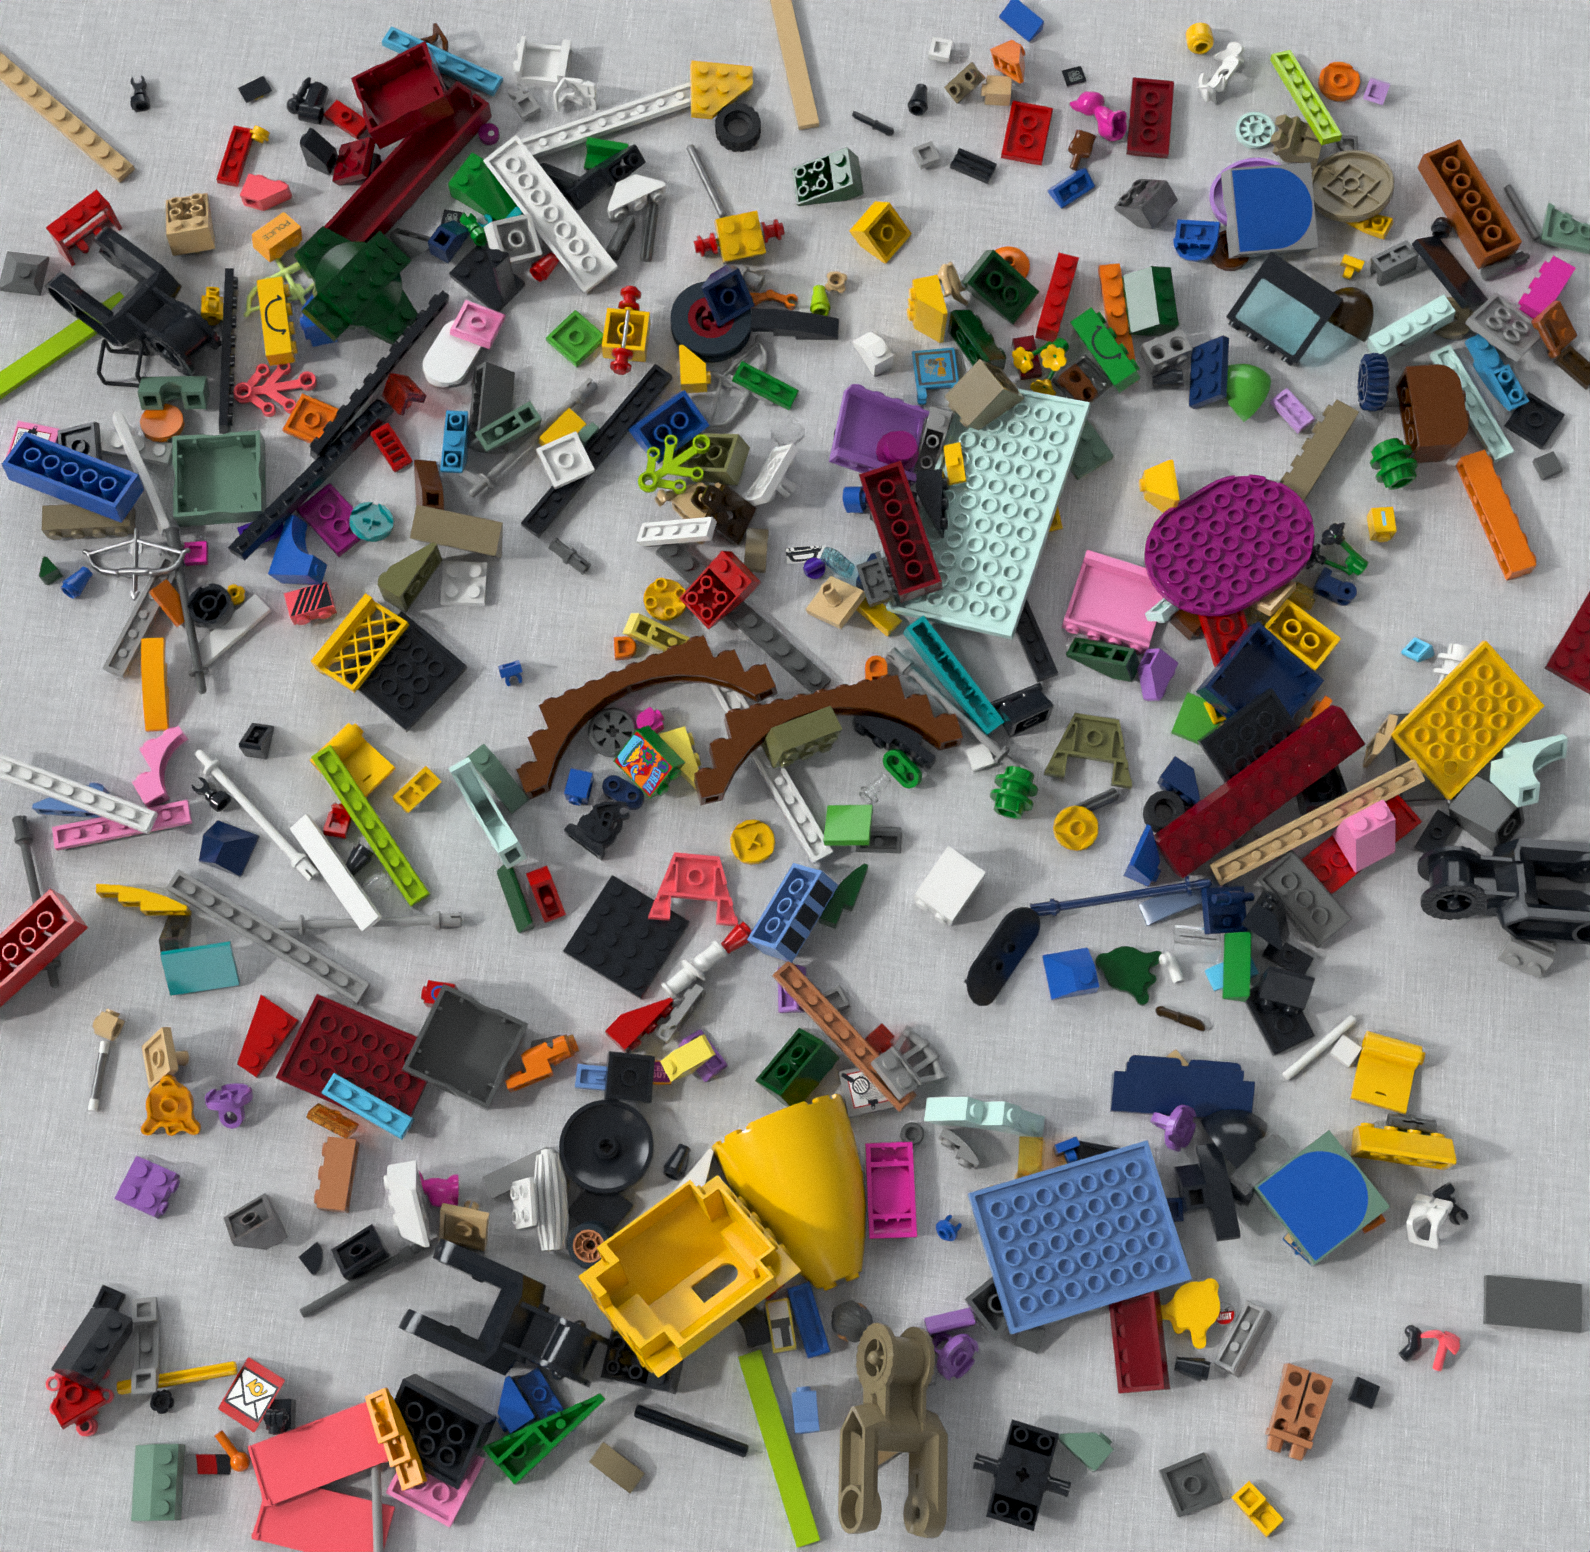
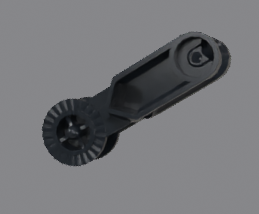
[45,226,222,376]
[1417,838,1590,945]
[398,1238,611,1388]

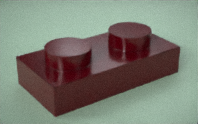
[1012,335,1042,380]

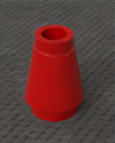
[530,251,559,282]
[720,921,752,954]

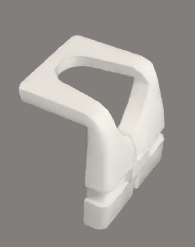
[553,77,598,112]
[1406,1194,1453,1249]

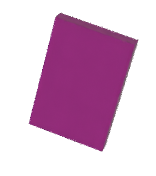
[296,483,361,558]

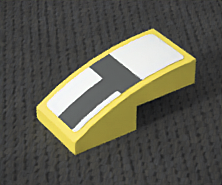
[765,1298,797,1354]

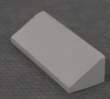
[1214,1300,1272,1378]

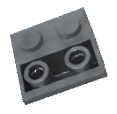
[1114,179,1178,229]

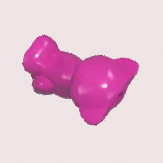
[1069,91,1127,141]
[418,1170,459,1208]

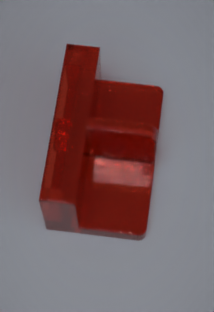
[382,373,427,416]

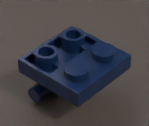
[1201,886,1255,934]

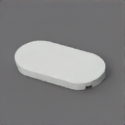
[422,320,482,387]

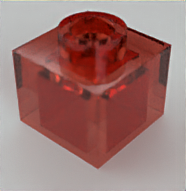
[865,1023,895,1054]

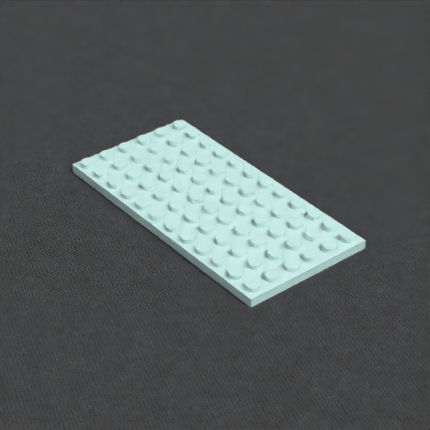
[886,389,1091,640]

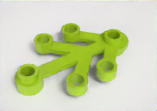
[638,434,710,494]

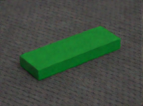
[732,361,799,410]

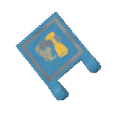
[912,347,959,405]

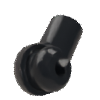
[1398,1325,1422,1362]

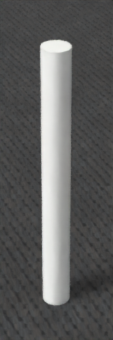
[1282,1015,1357,1081]

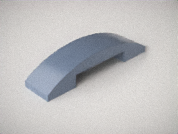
[1138,875,1228,926]

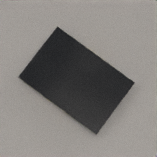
[238,76,272,103]

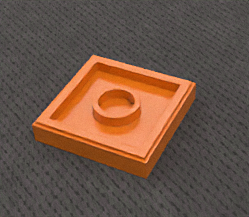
[282,393,339,444]

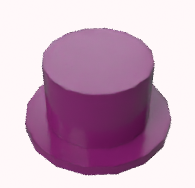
[876,431,919,471]

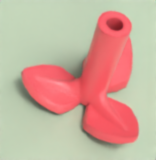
[1420,1330,1461,1371]

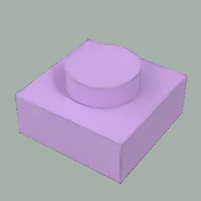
[1363,77,1390,105]

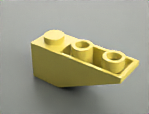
[659,726,701,789]

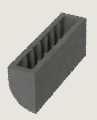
[467,362,515,454]

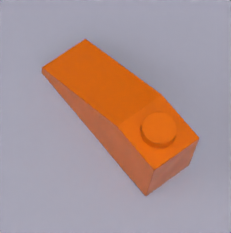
[990,40,1025,84]

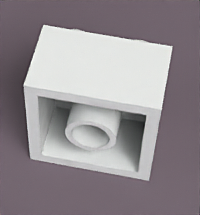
[484,213,542,265]

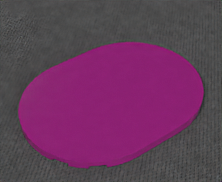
[1144,474,1315,616]

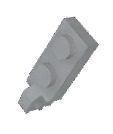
[656,984,706,1044]

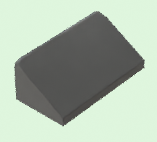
[606,215,636,261]
[856,826,902,853]

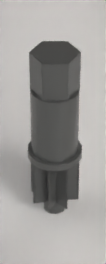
[1480,251,1530,281]

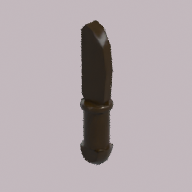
[1155,1006,1205,1031]

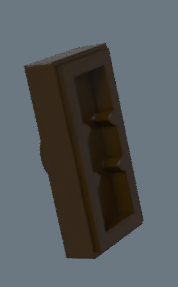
[1554,345,1590,390]

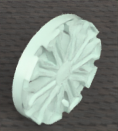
[1235,112,1275,149]

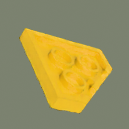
[690,60,753,120]

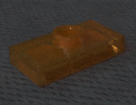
[306,1103,359,1139]

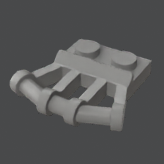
[870,1025,948,1100]

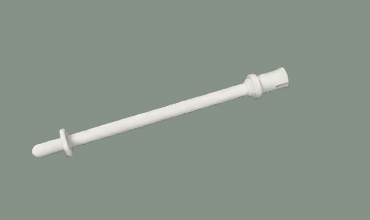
[195,750,320,882]

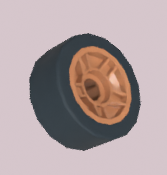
[567,1220,614,1268]

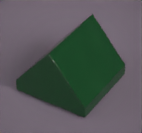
[39,556,64,585]

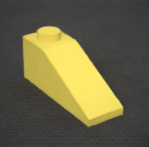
[622,613,690,652]

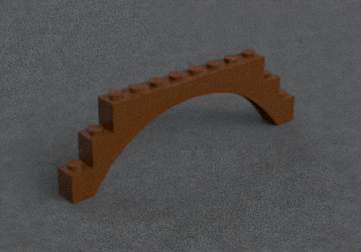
[516,635,778,799]
[694,674,963,805]

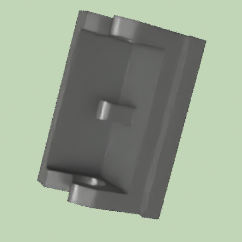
[1370,240,1419,286]

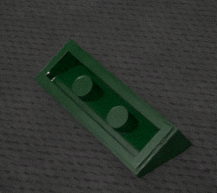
[497,864,535,933]

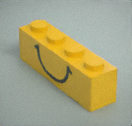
[257,276,298,366]

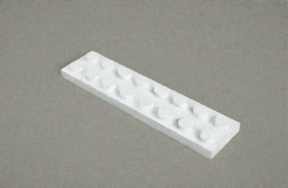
[483,135,618,294]

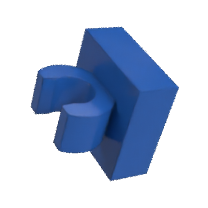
[498,660,523,687]
[1053,1136,1080,1164]

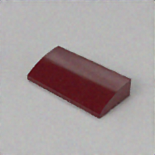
[1109,1291,1170,1394]

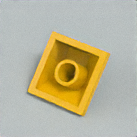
[1139,459,1180,513]

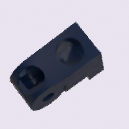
[1311,567,1357,606]

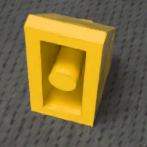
[679,345,711,393]

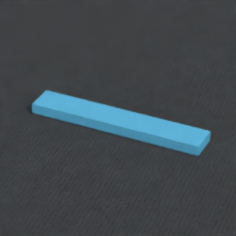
[382,26,503,97]

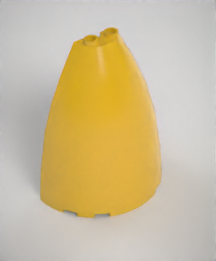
[711,1094,866,1291]

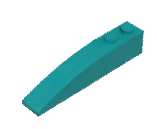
[903,615,1005,735]

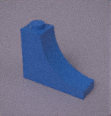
[268,515,328,585]

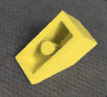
[660,1034,716,1082]

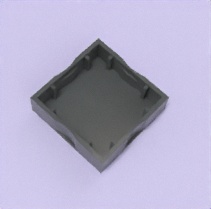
[401,984,528,1110]

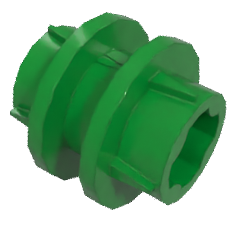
[1370,438,1418,490]
[990,766,1039,819]

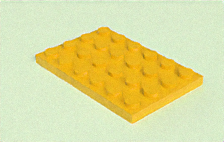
[1391,641,1544,800]

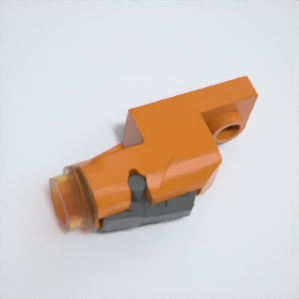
[505,1034,579,1093]

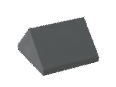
[964,1277,1008,1338]

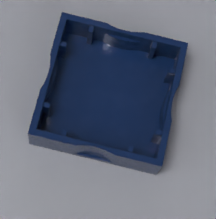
[1196,621,1325,719]

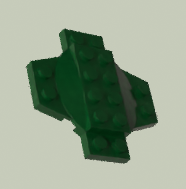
[294,226,418,345]

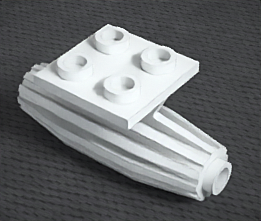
[510,1149,569,1251]

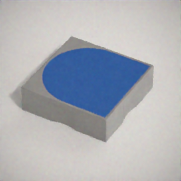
[1221,162,1318,259]

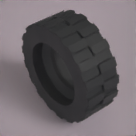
[715,103,761,152]

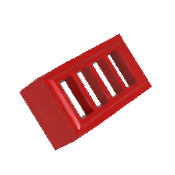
[370,423,413,473]

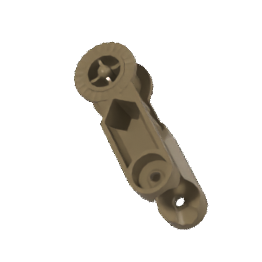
[838,1323,948,1539]

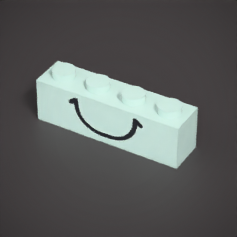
[1367,294,1456,358]

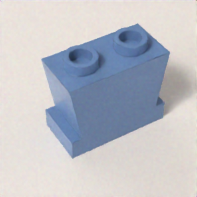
[791,1386,820,1434]

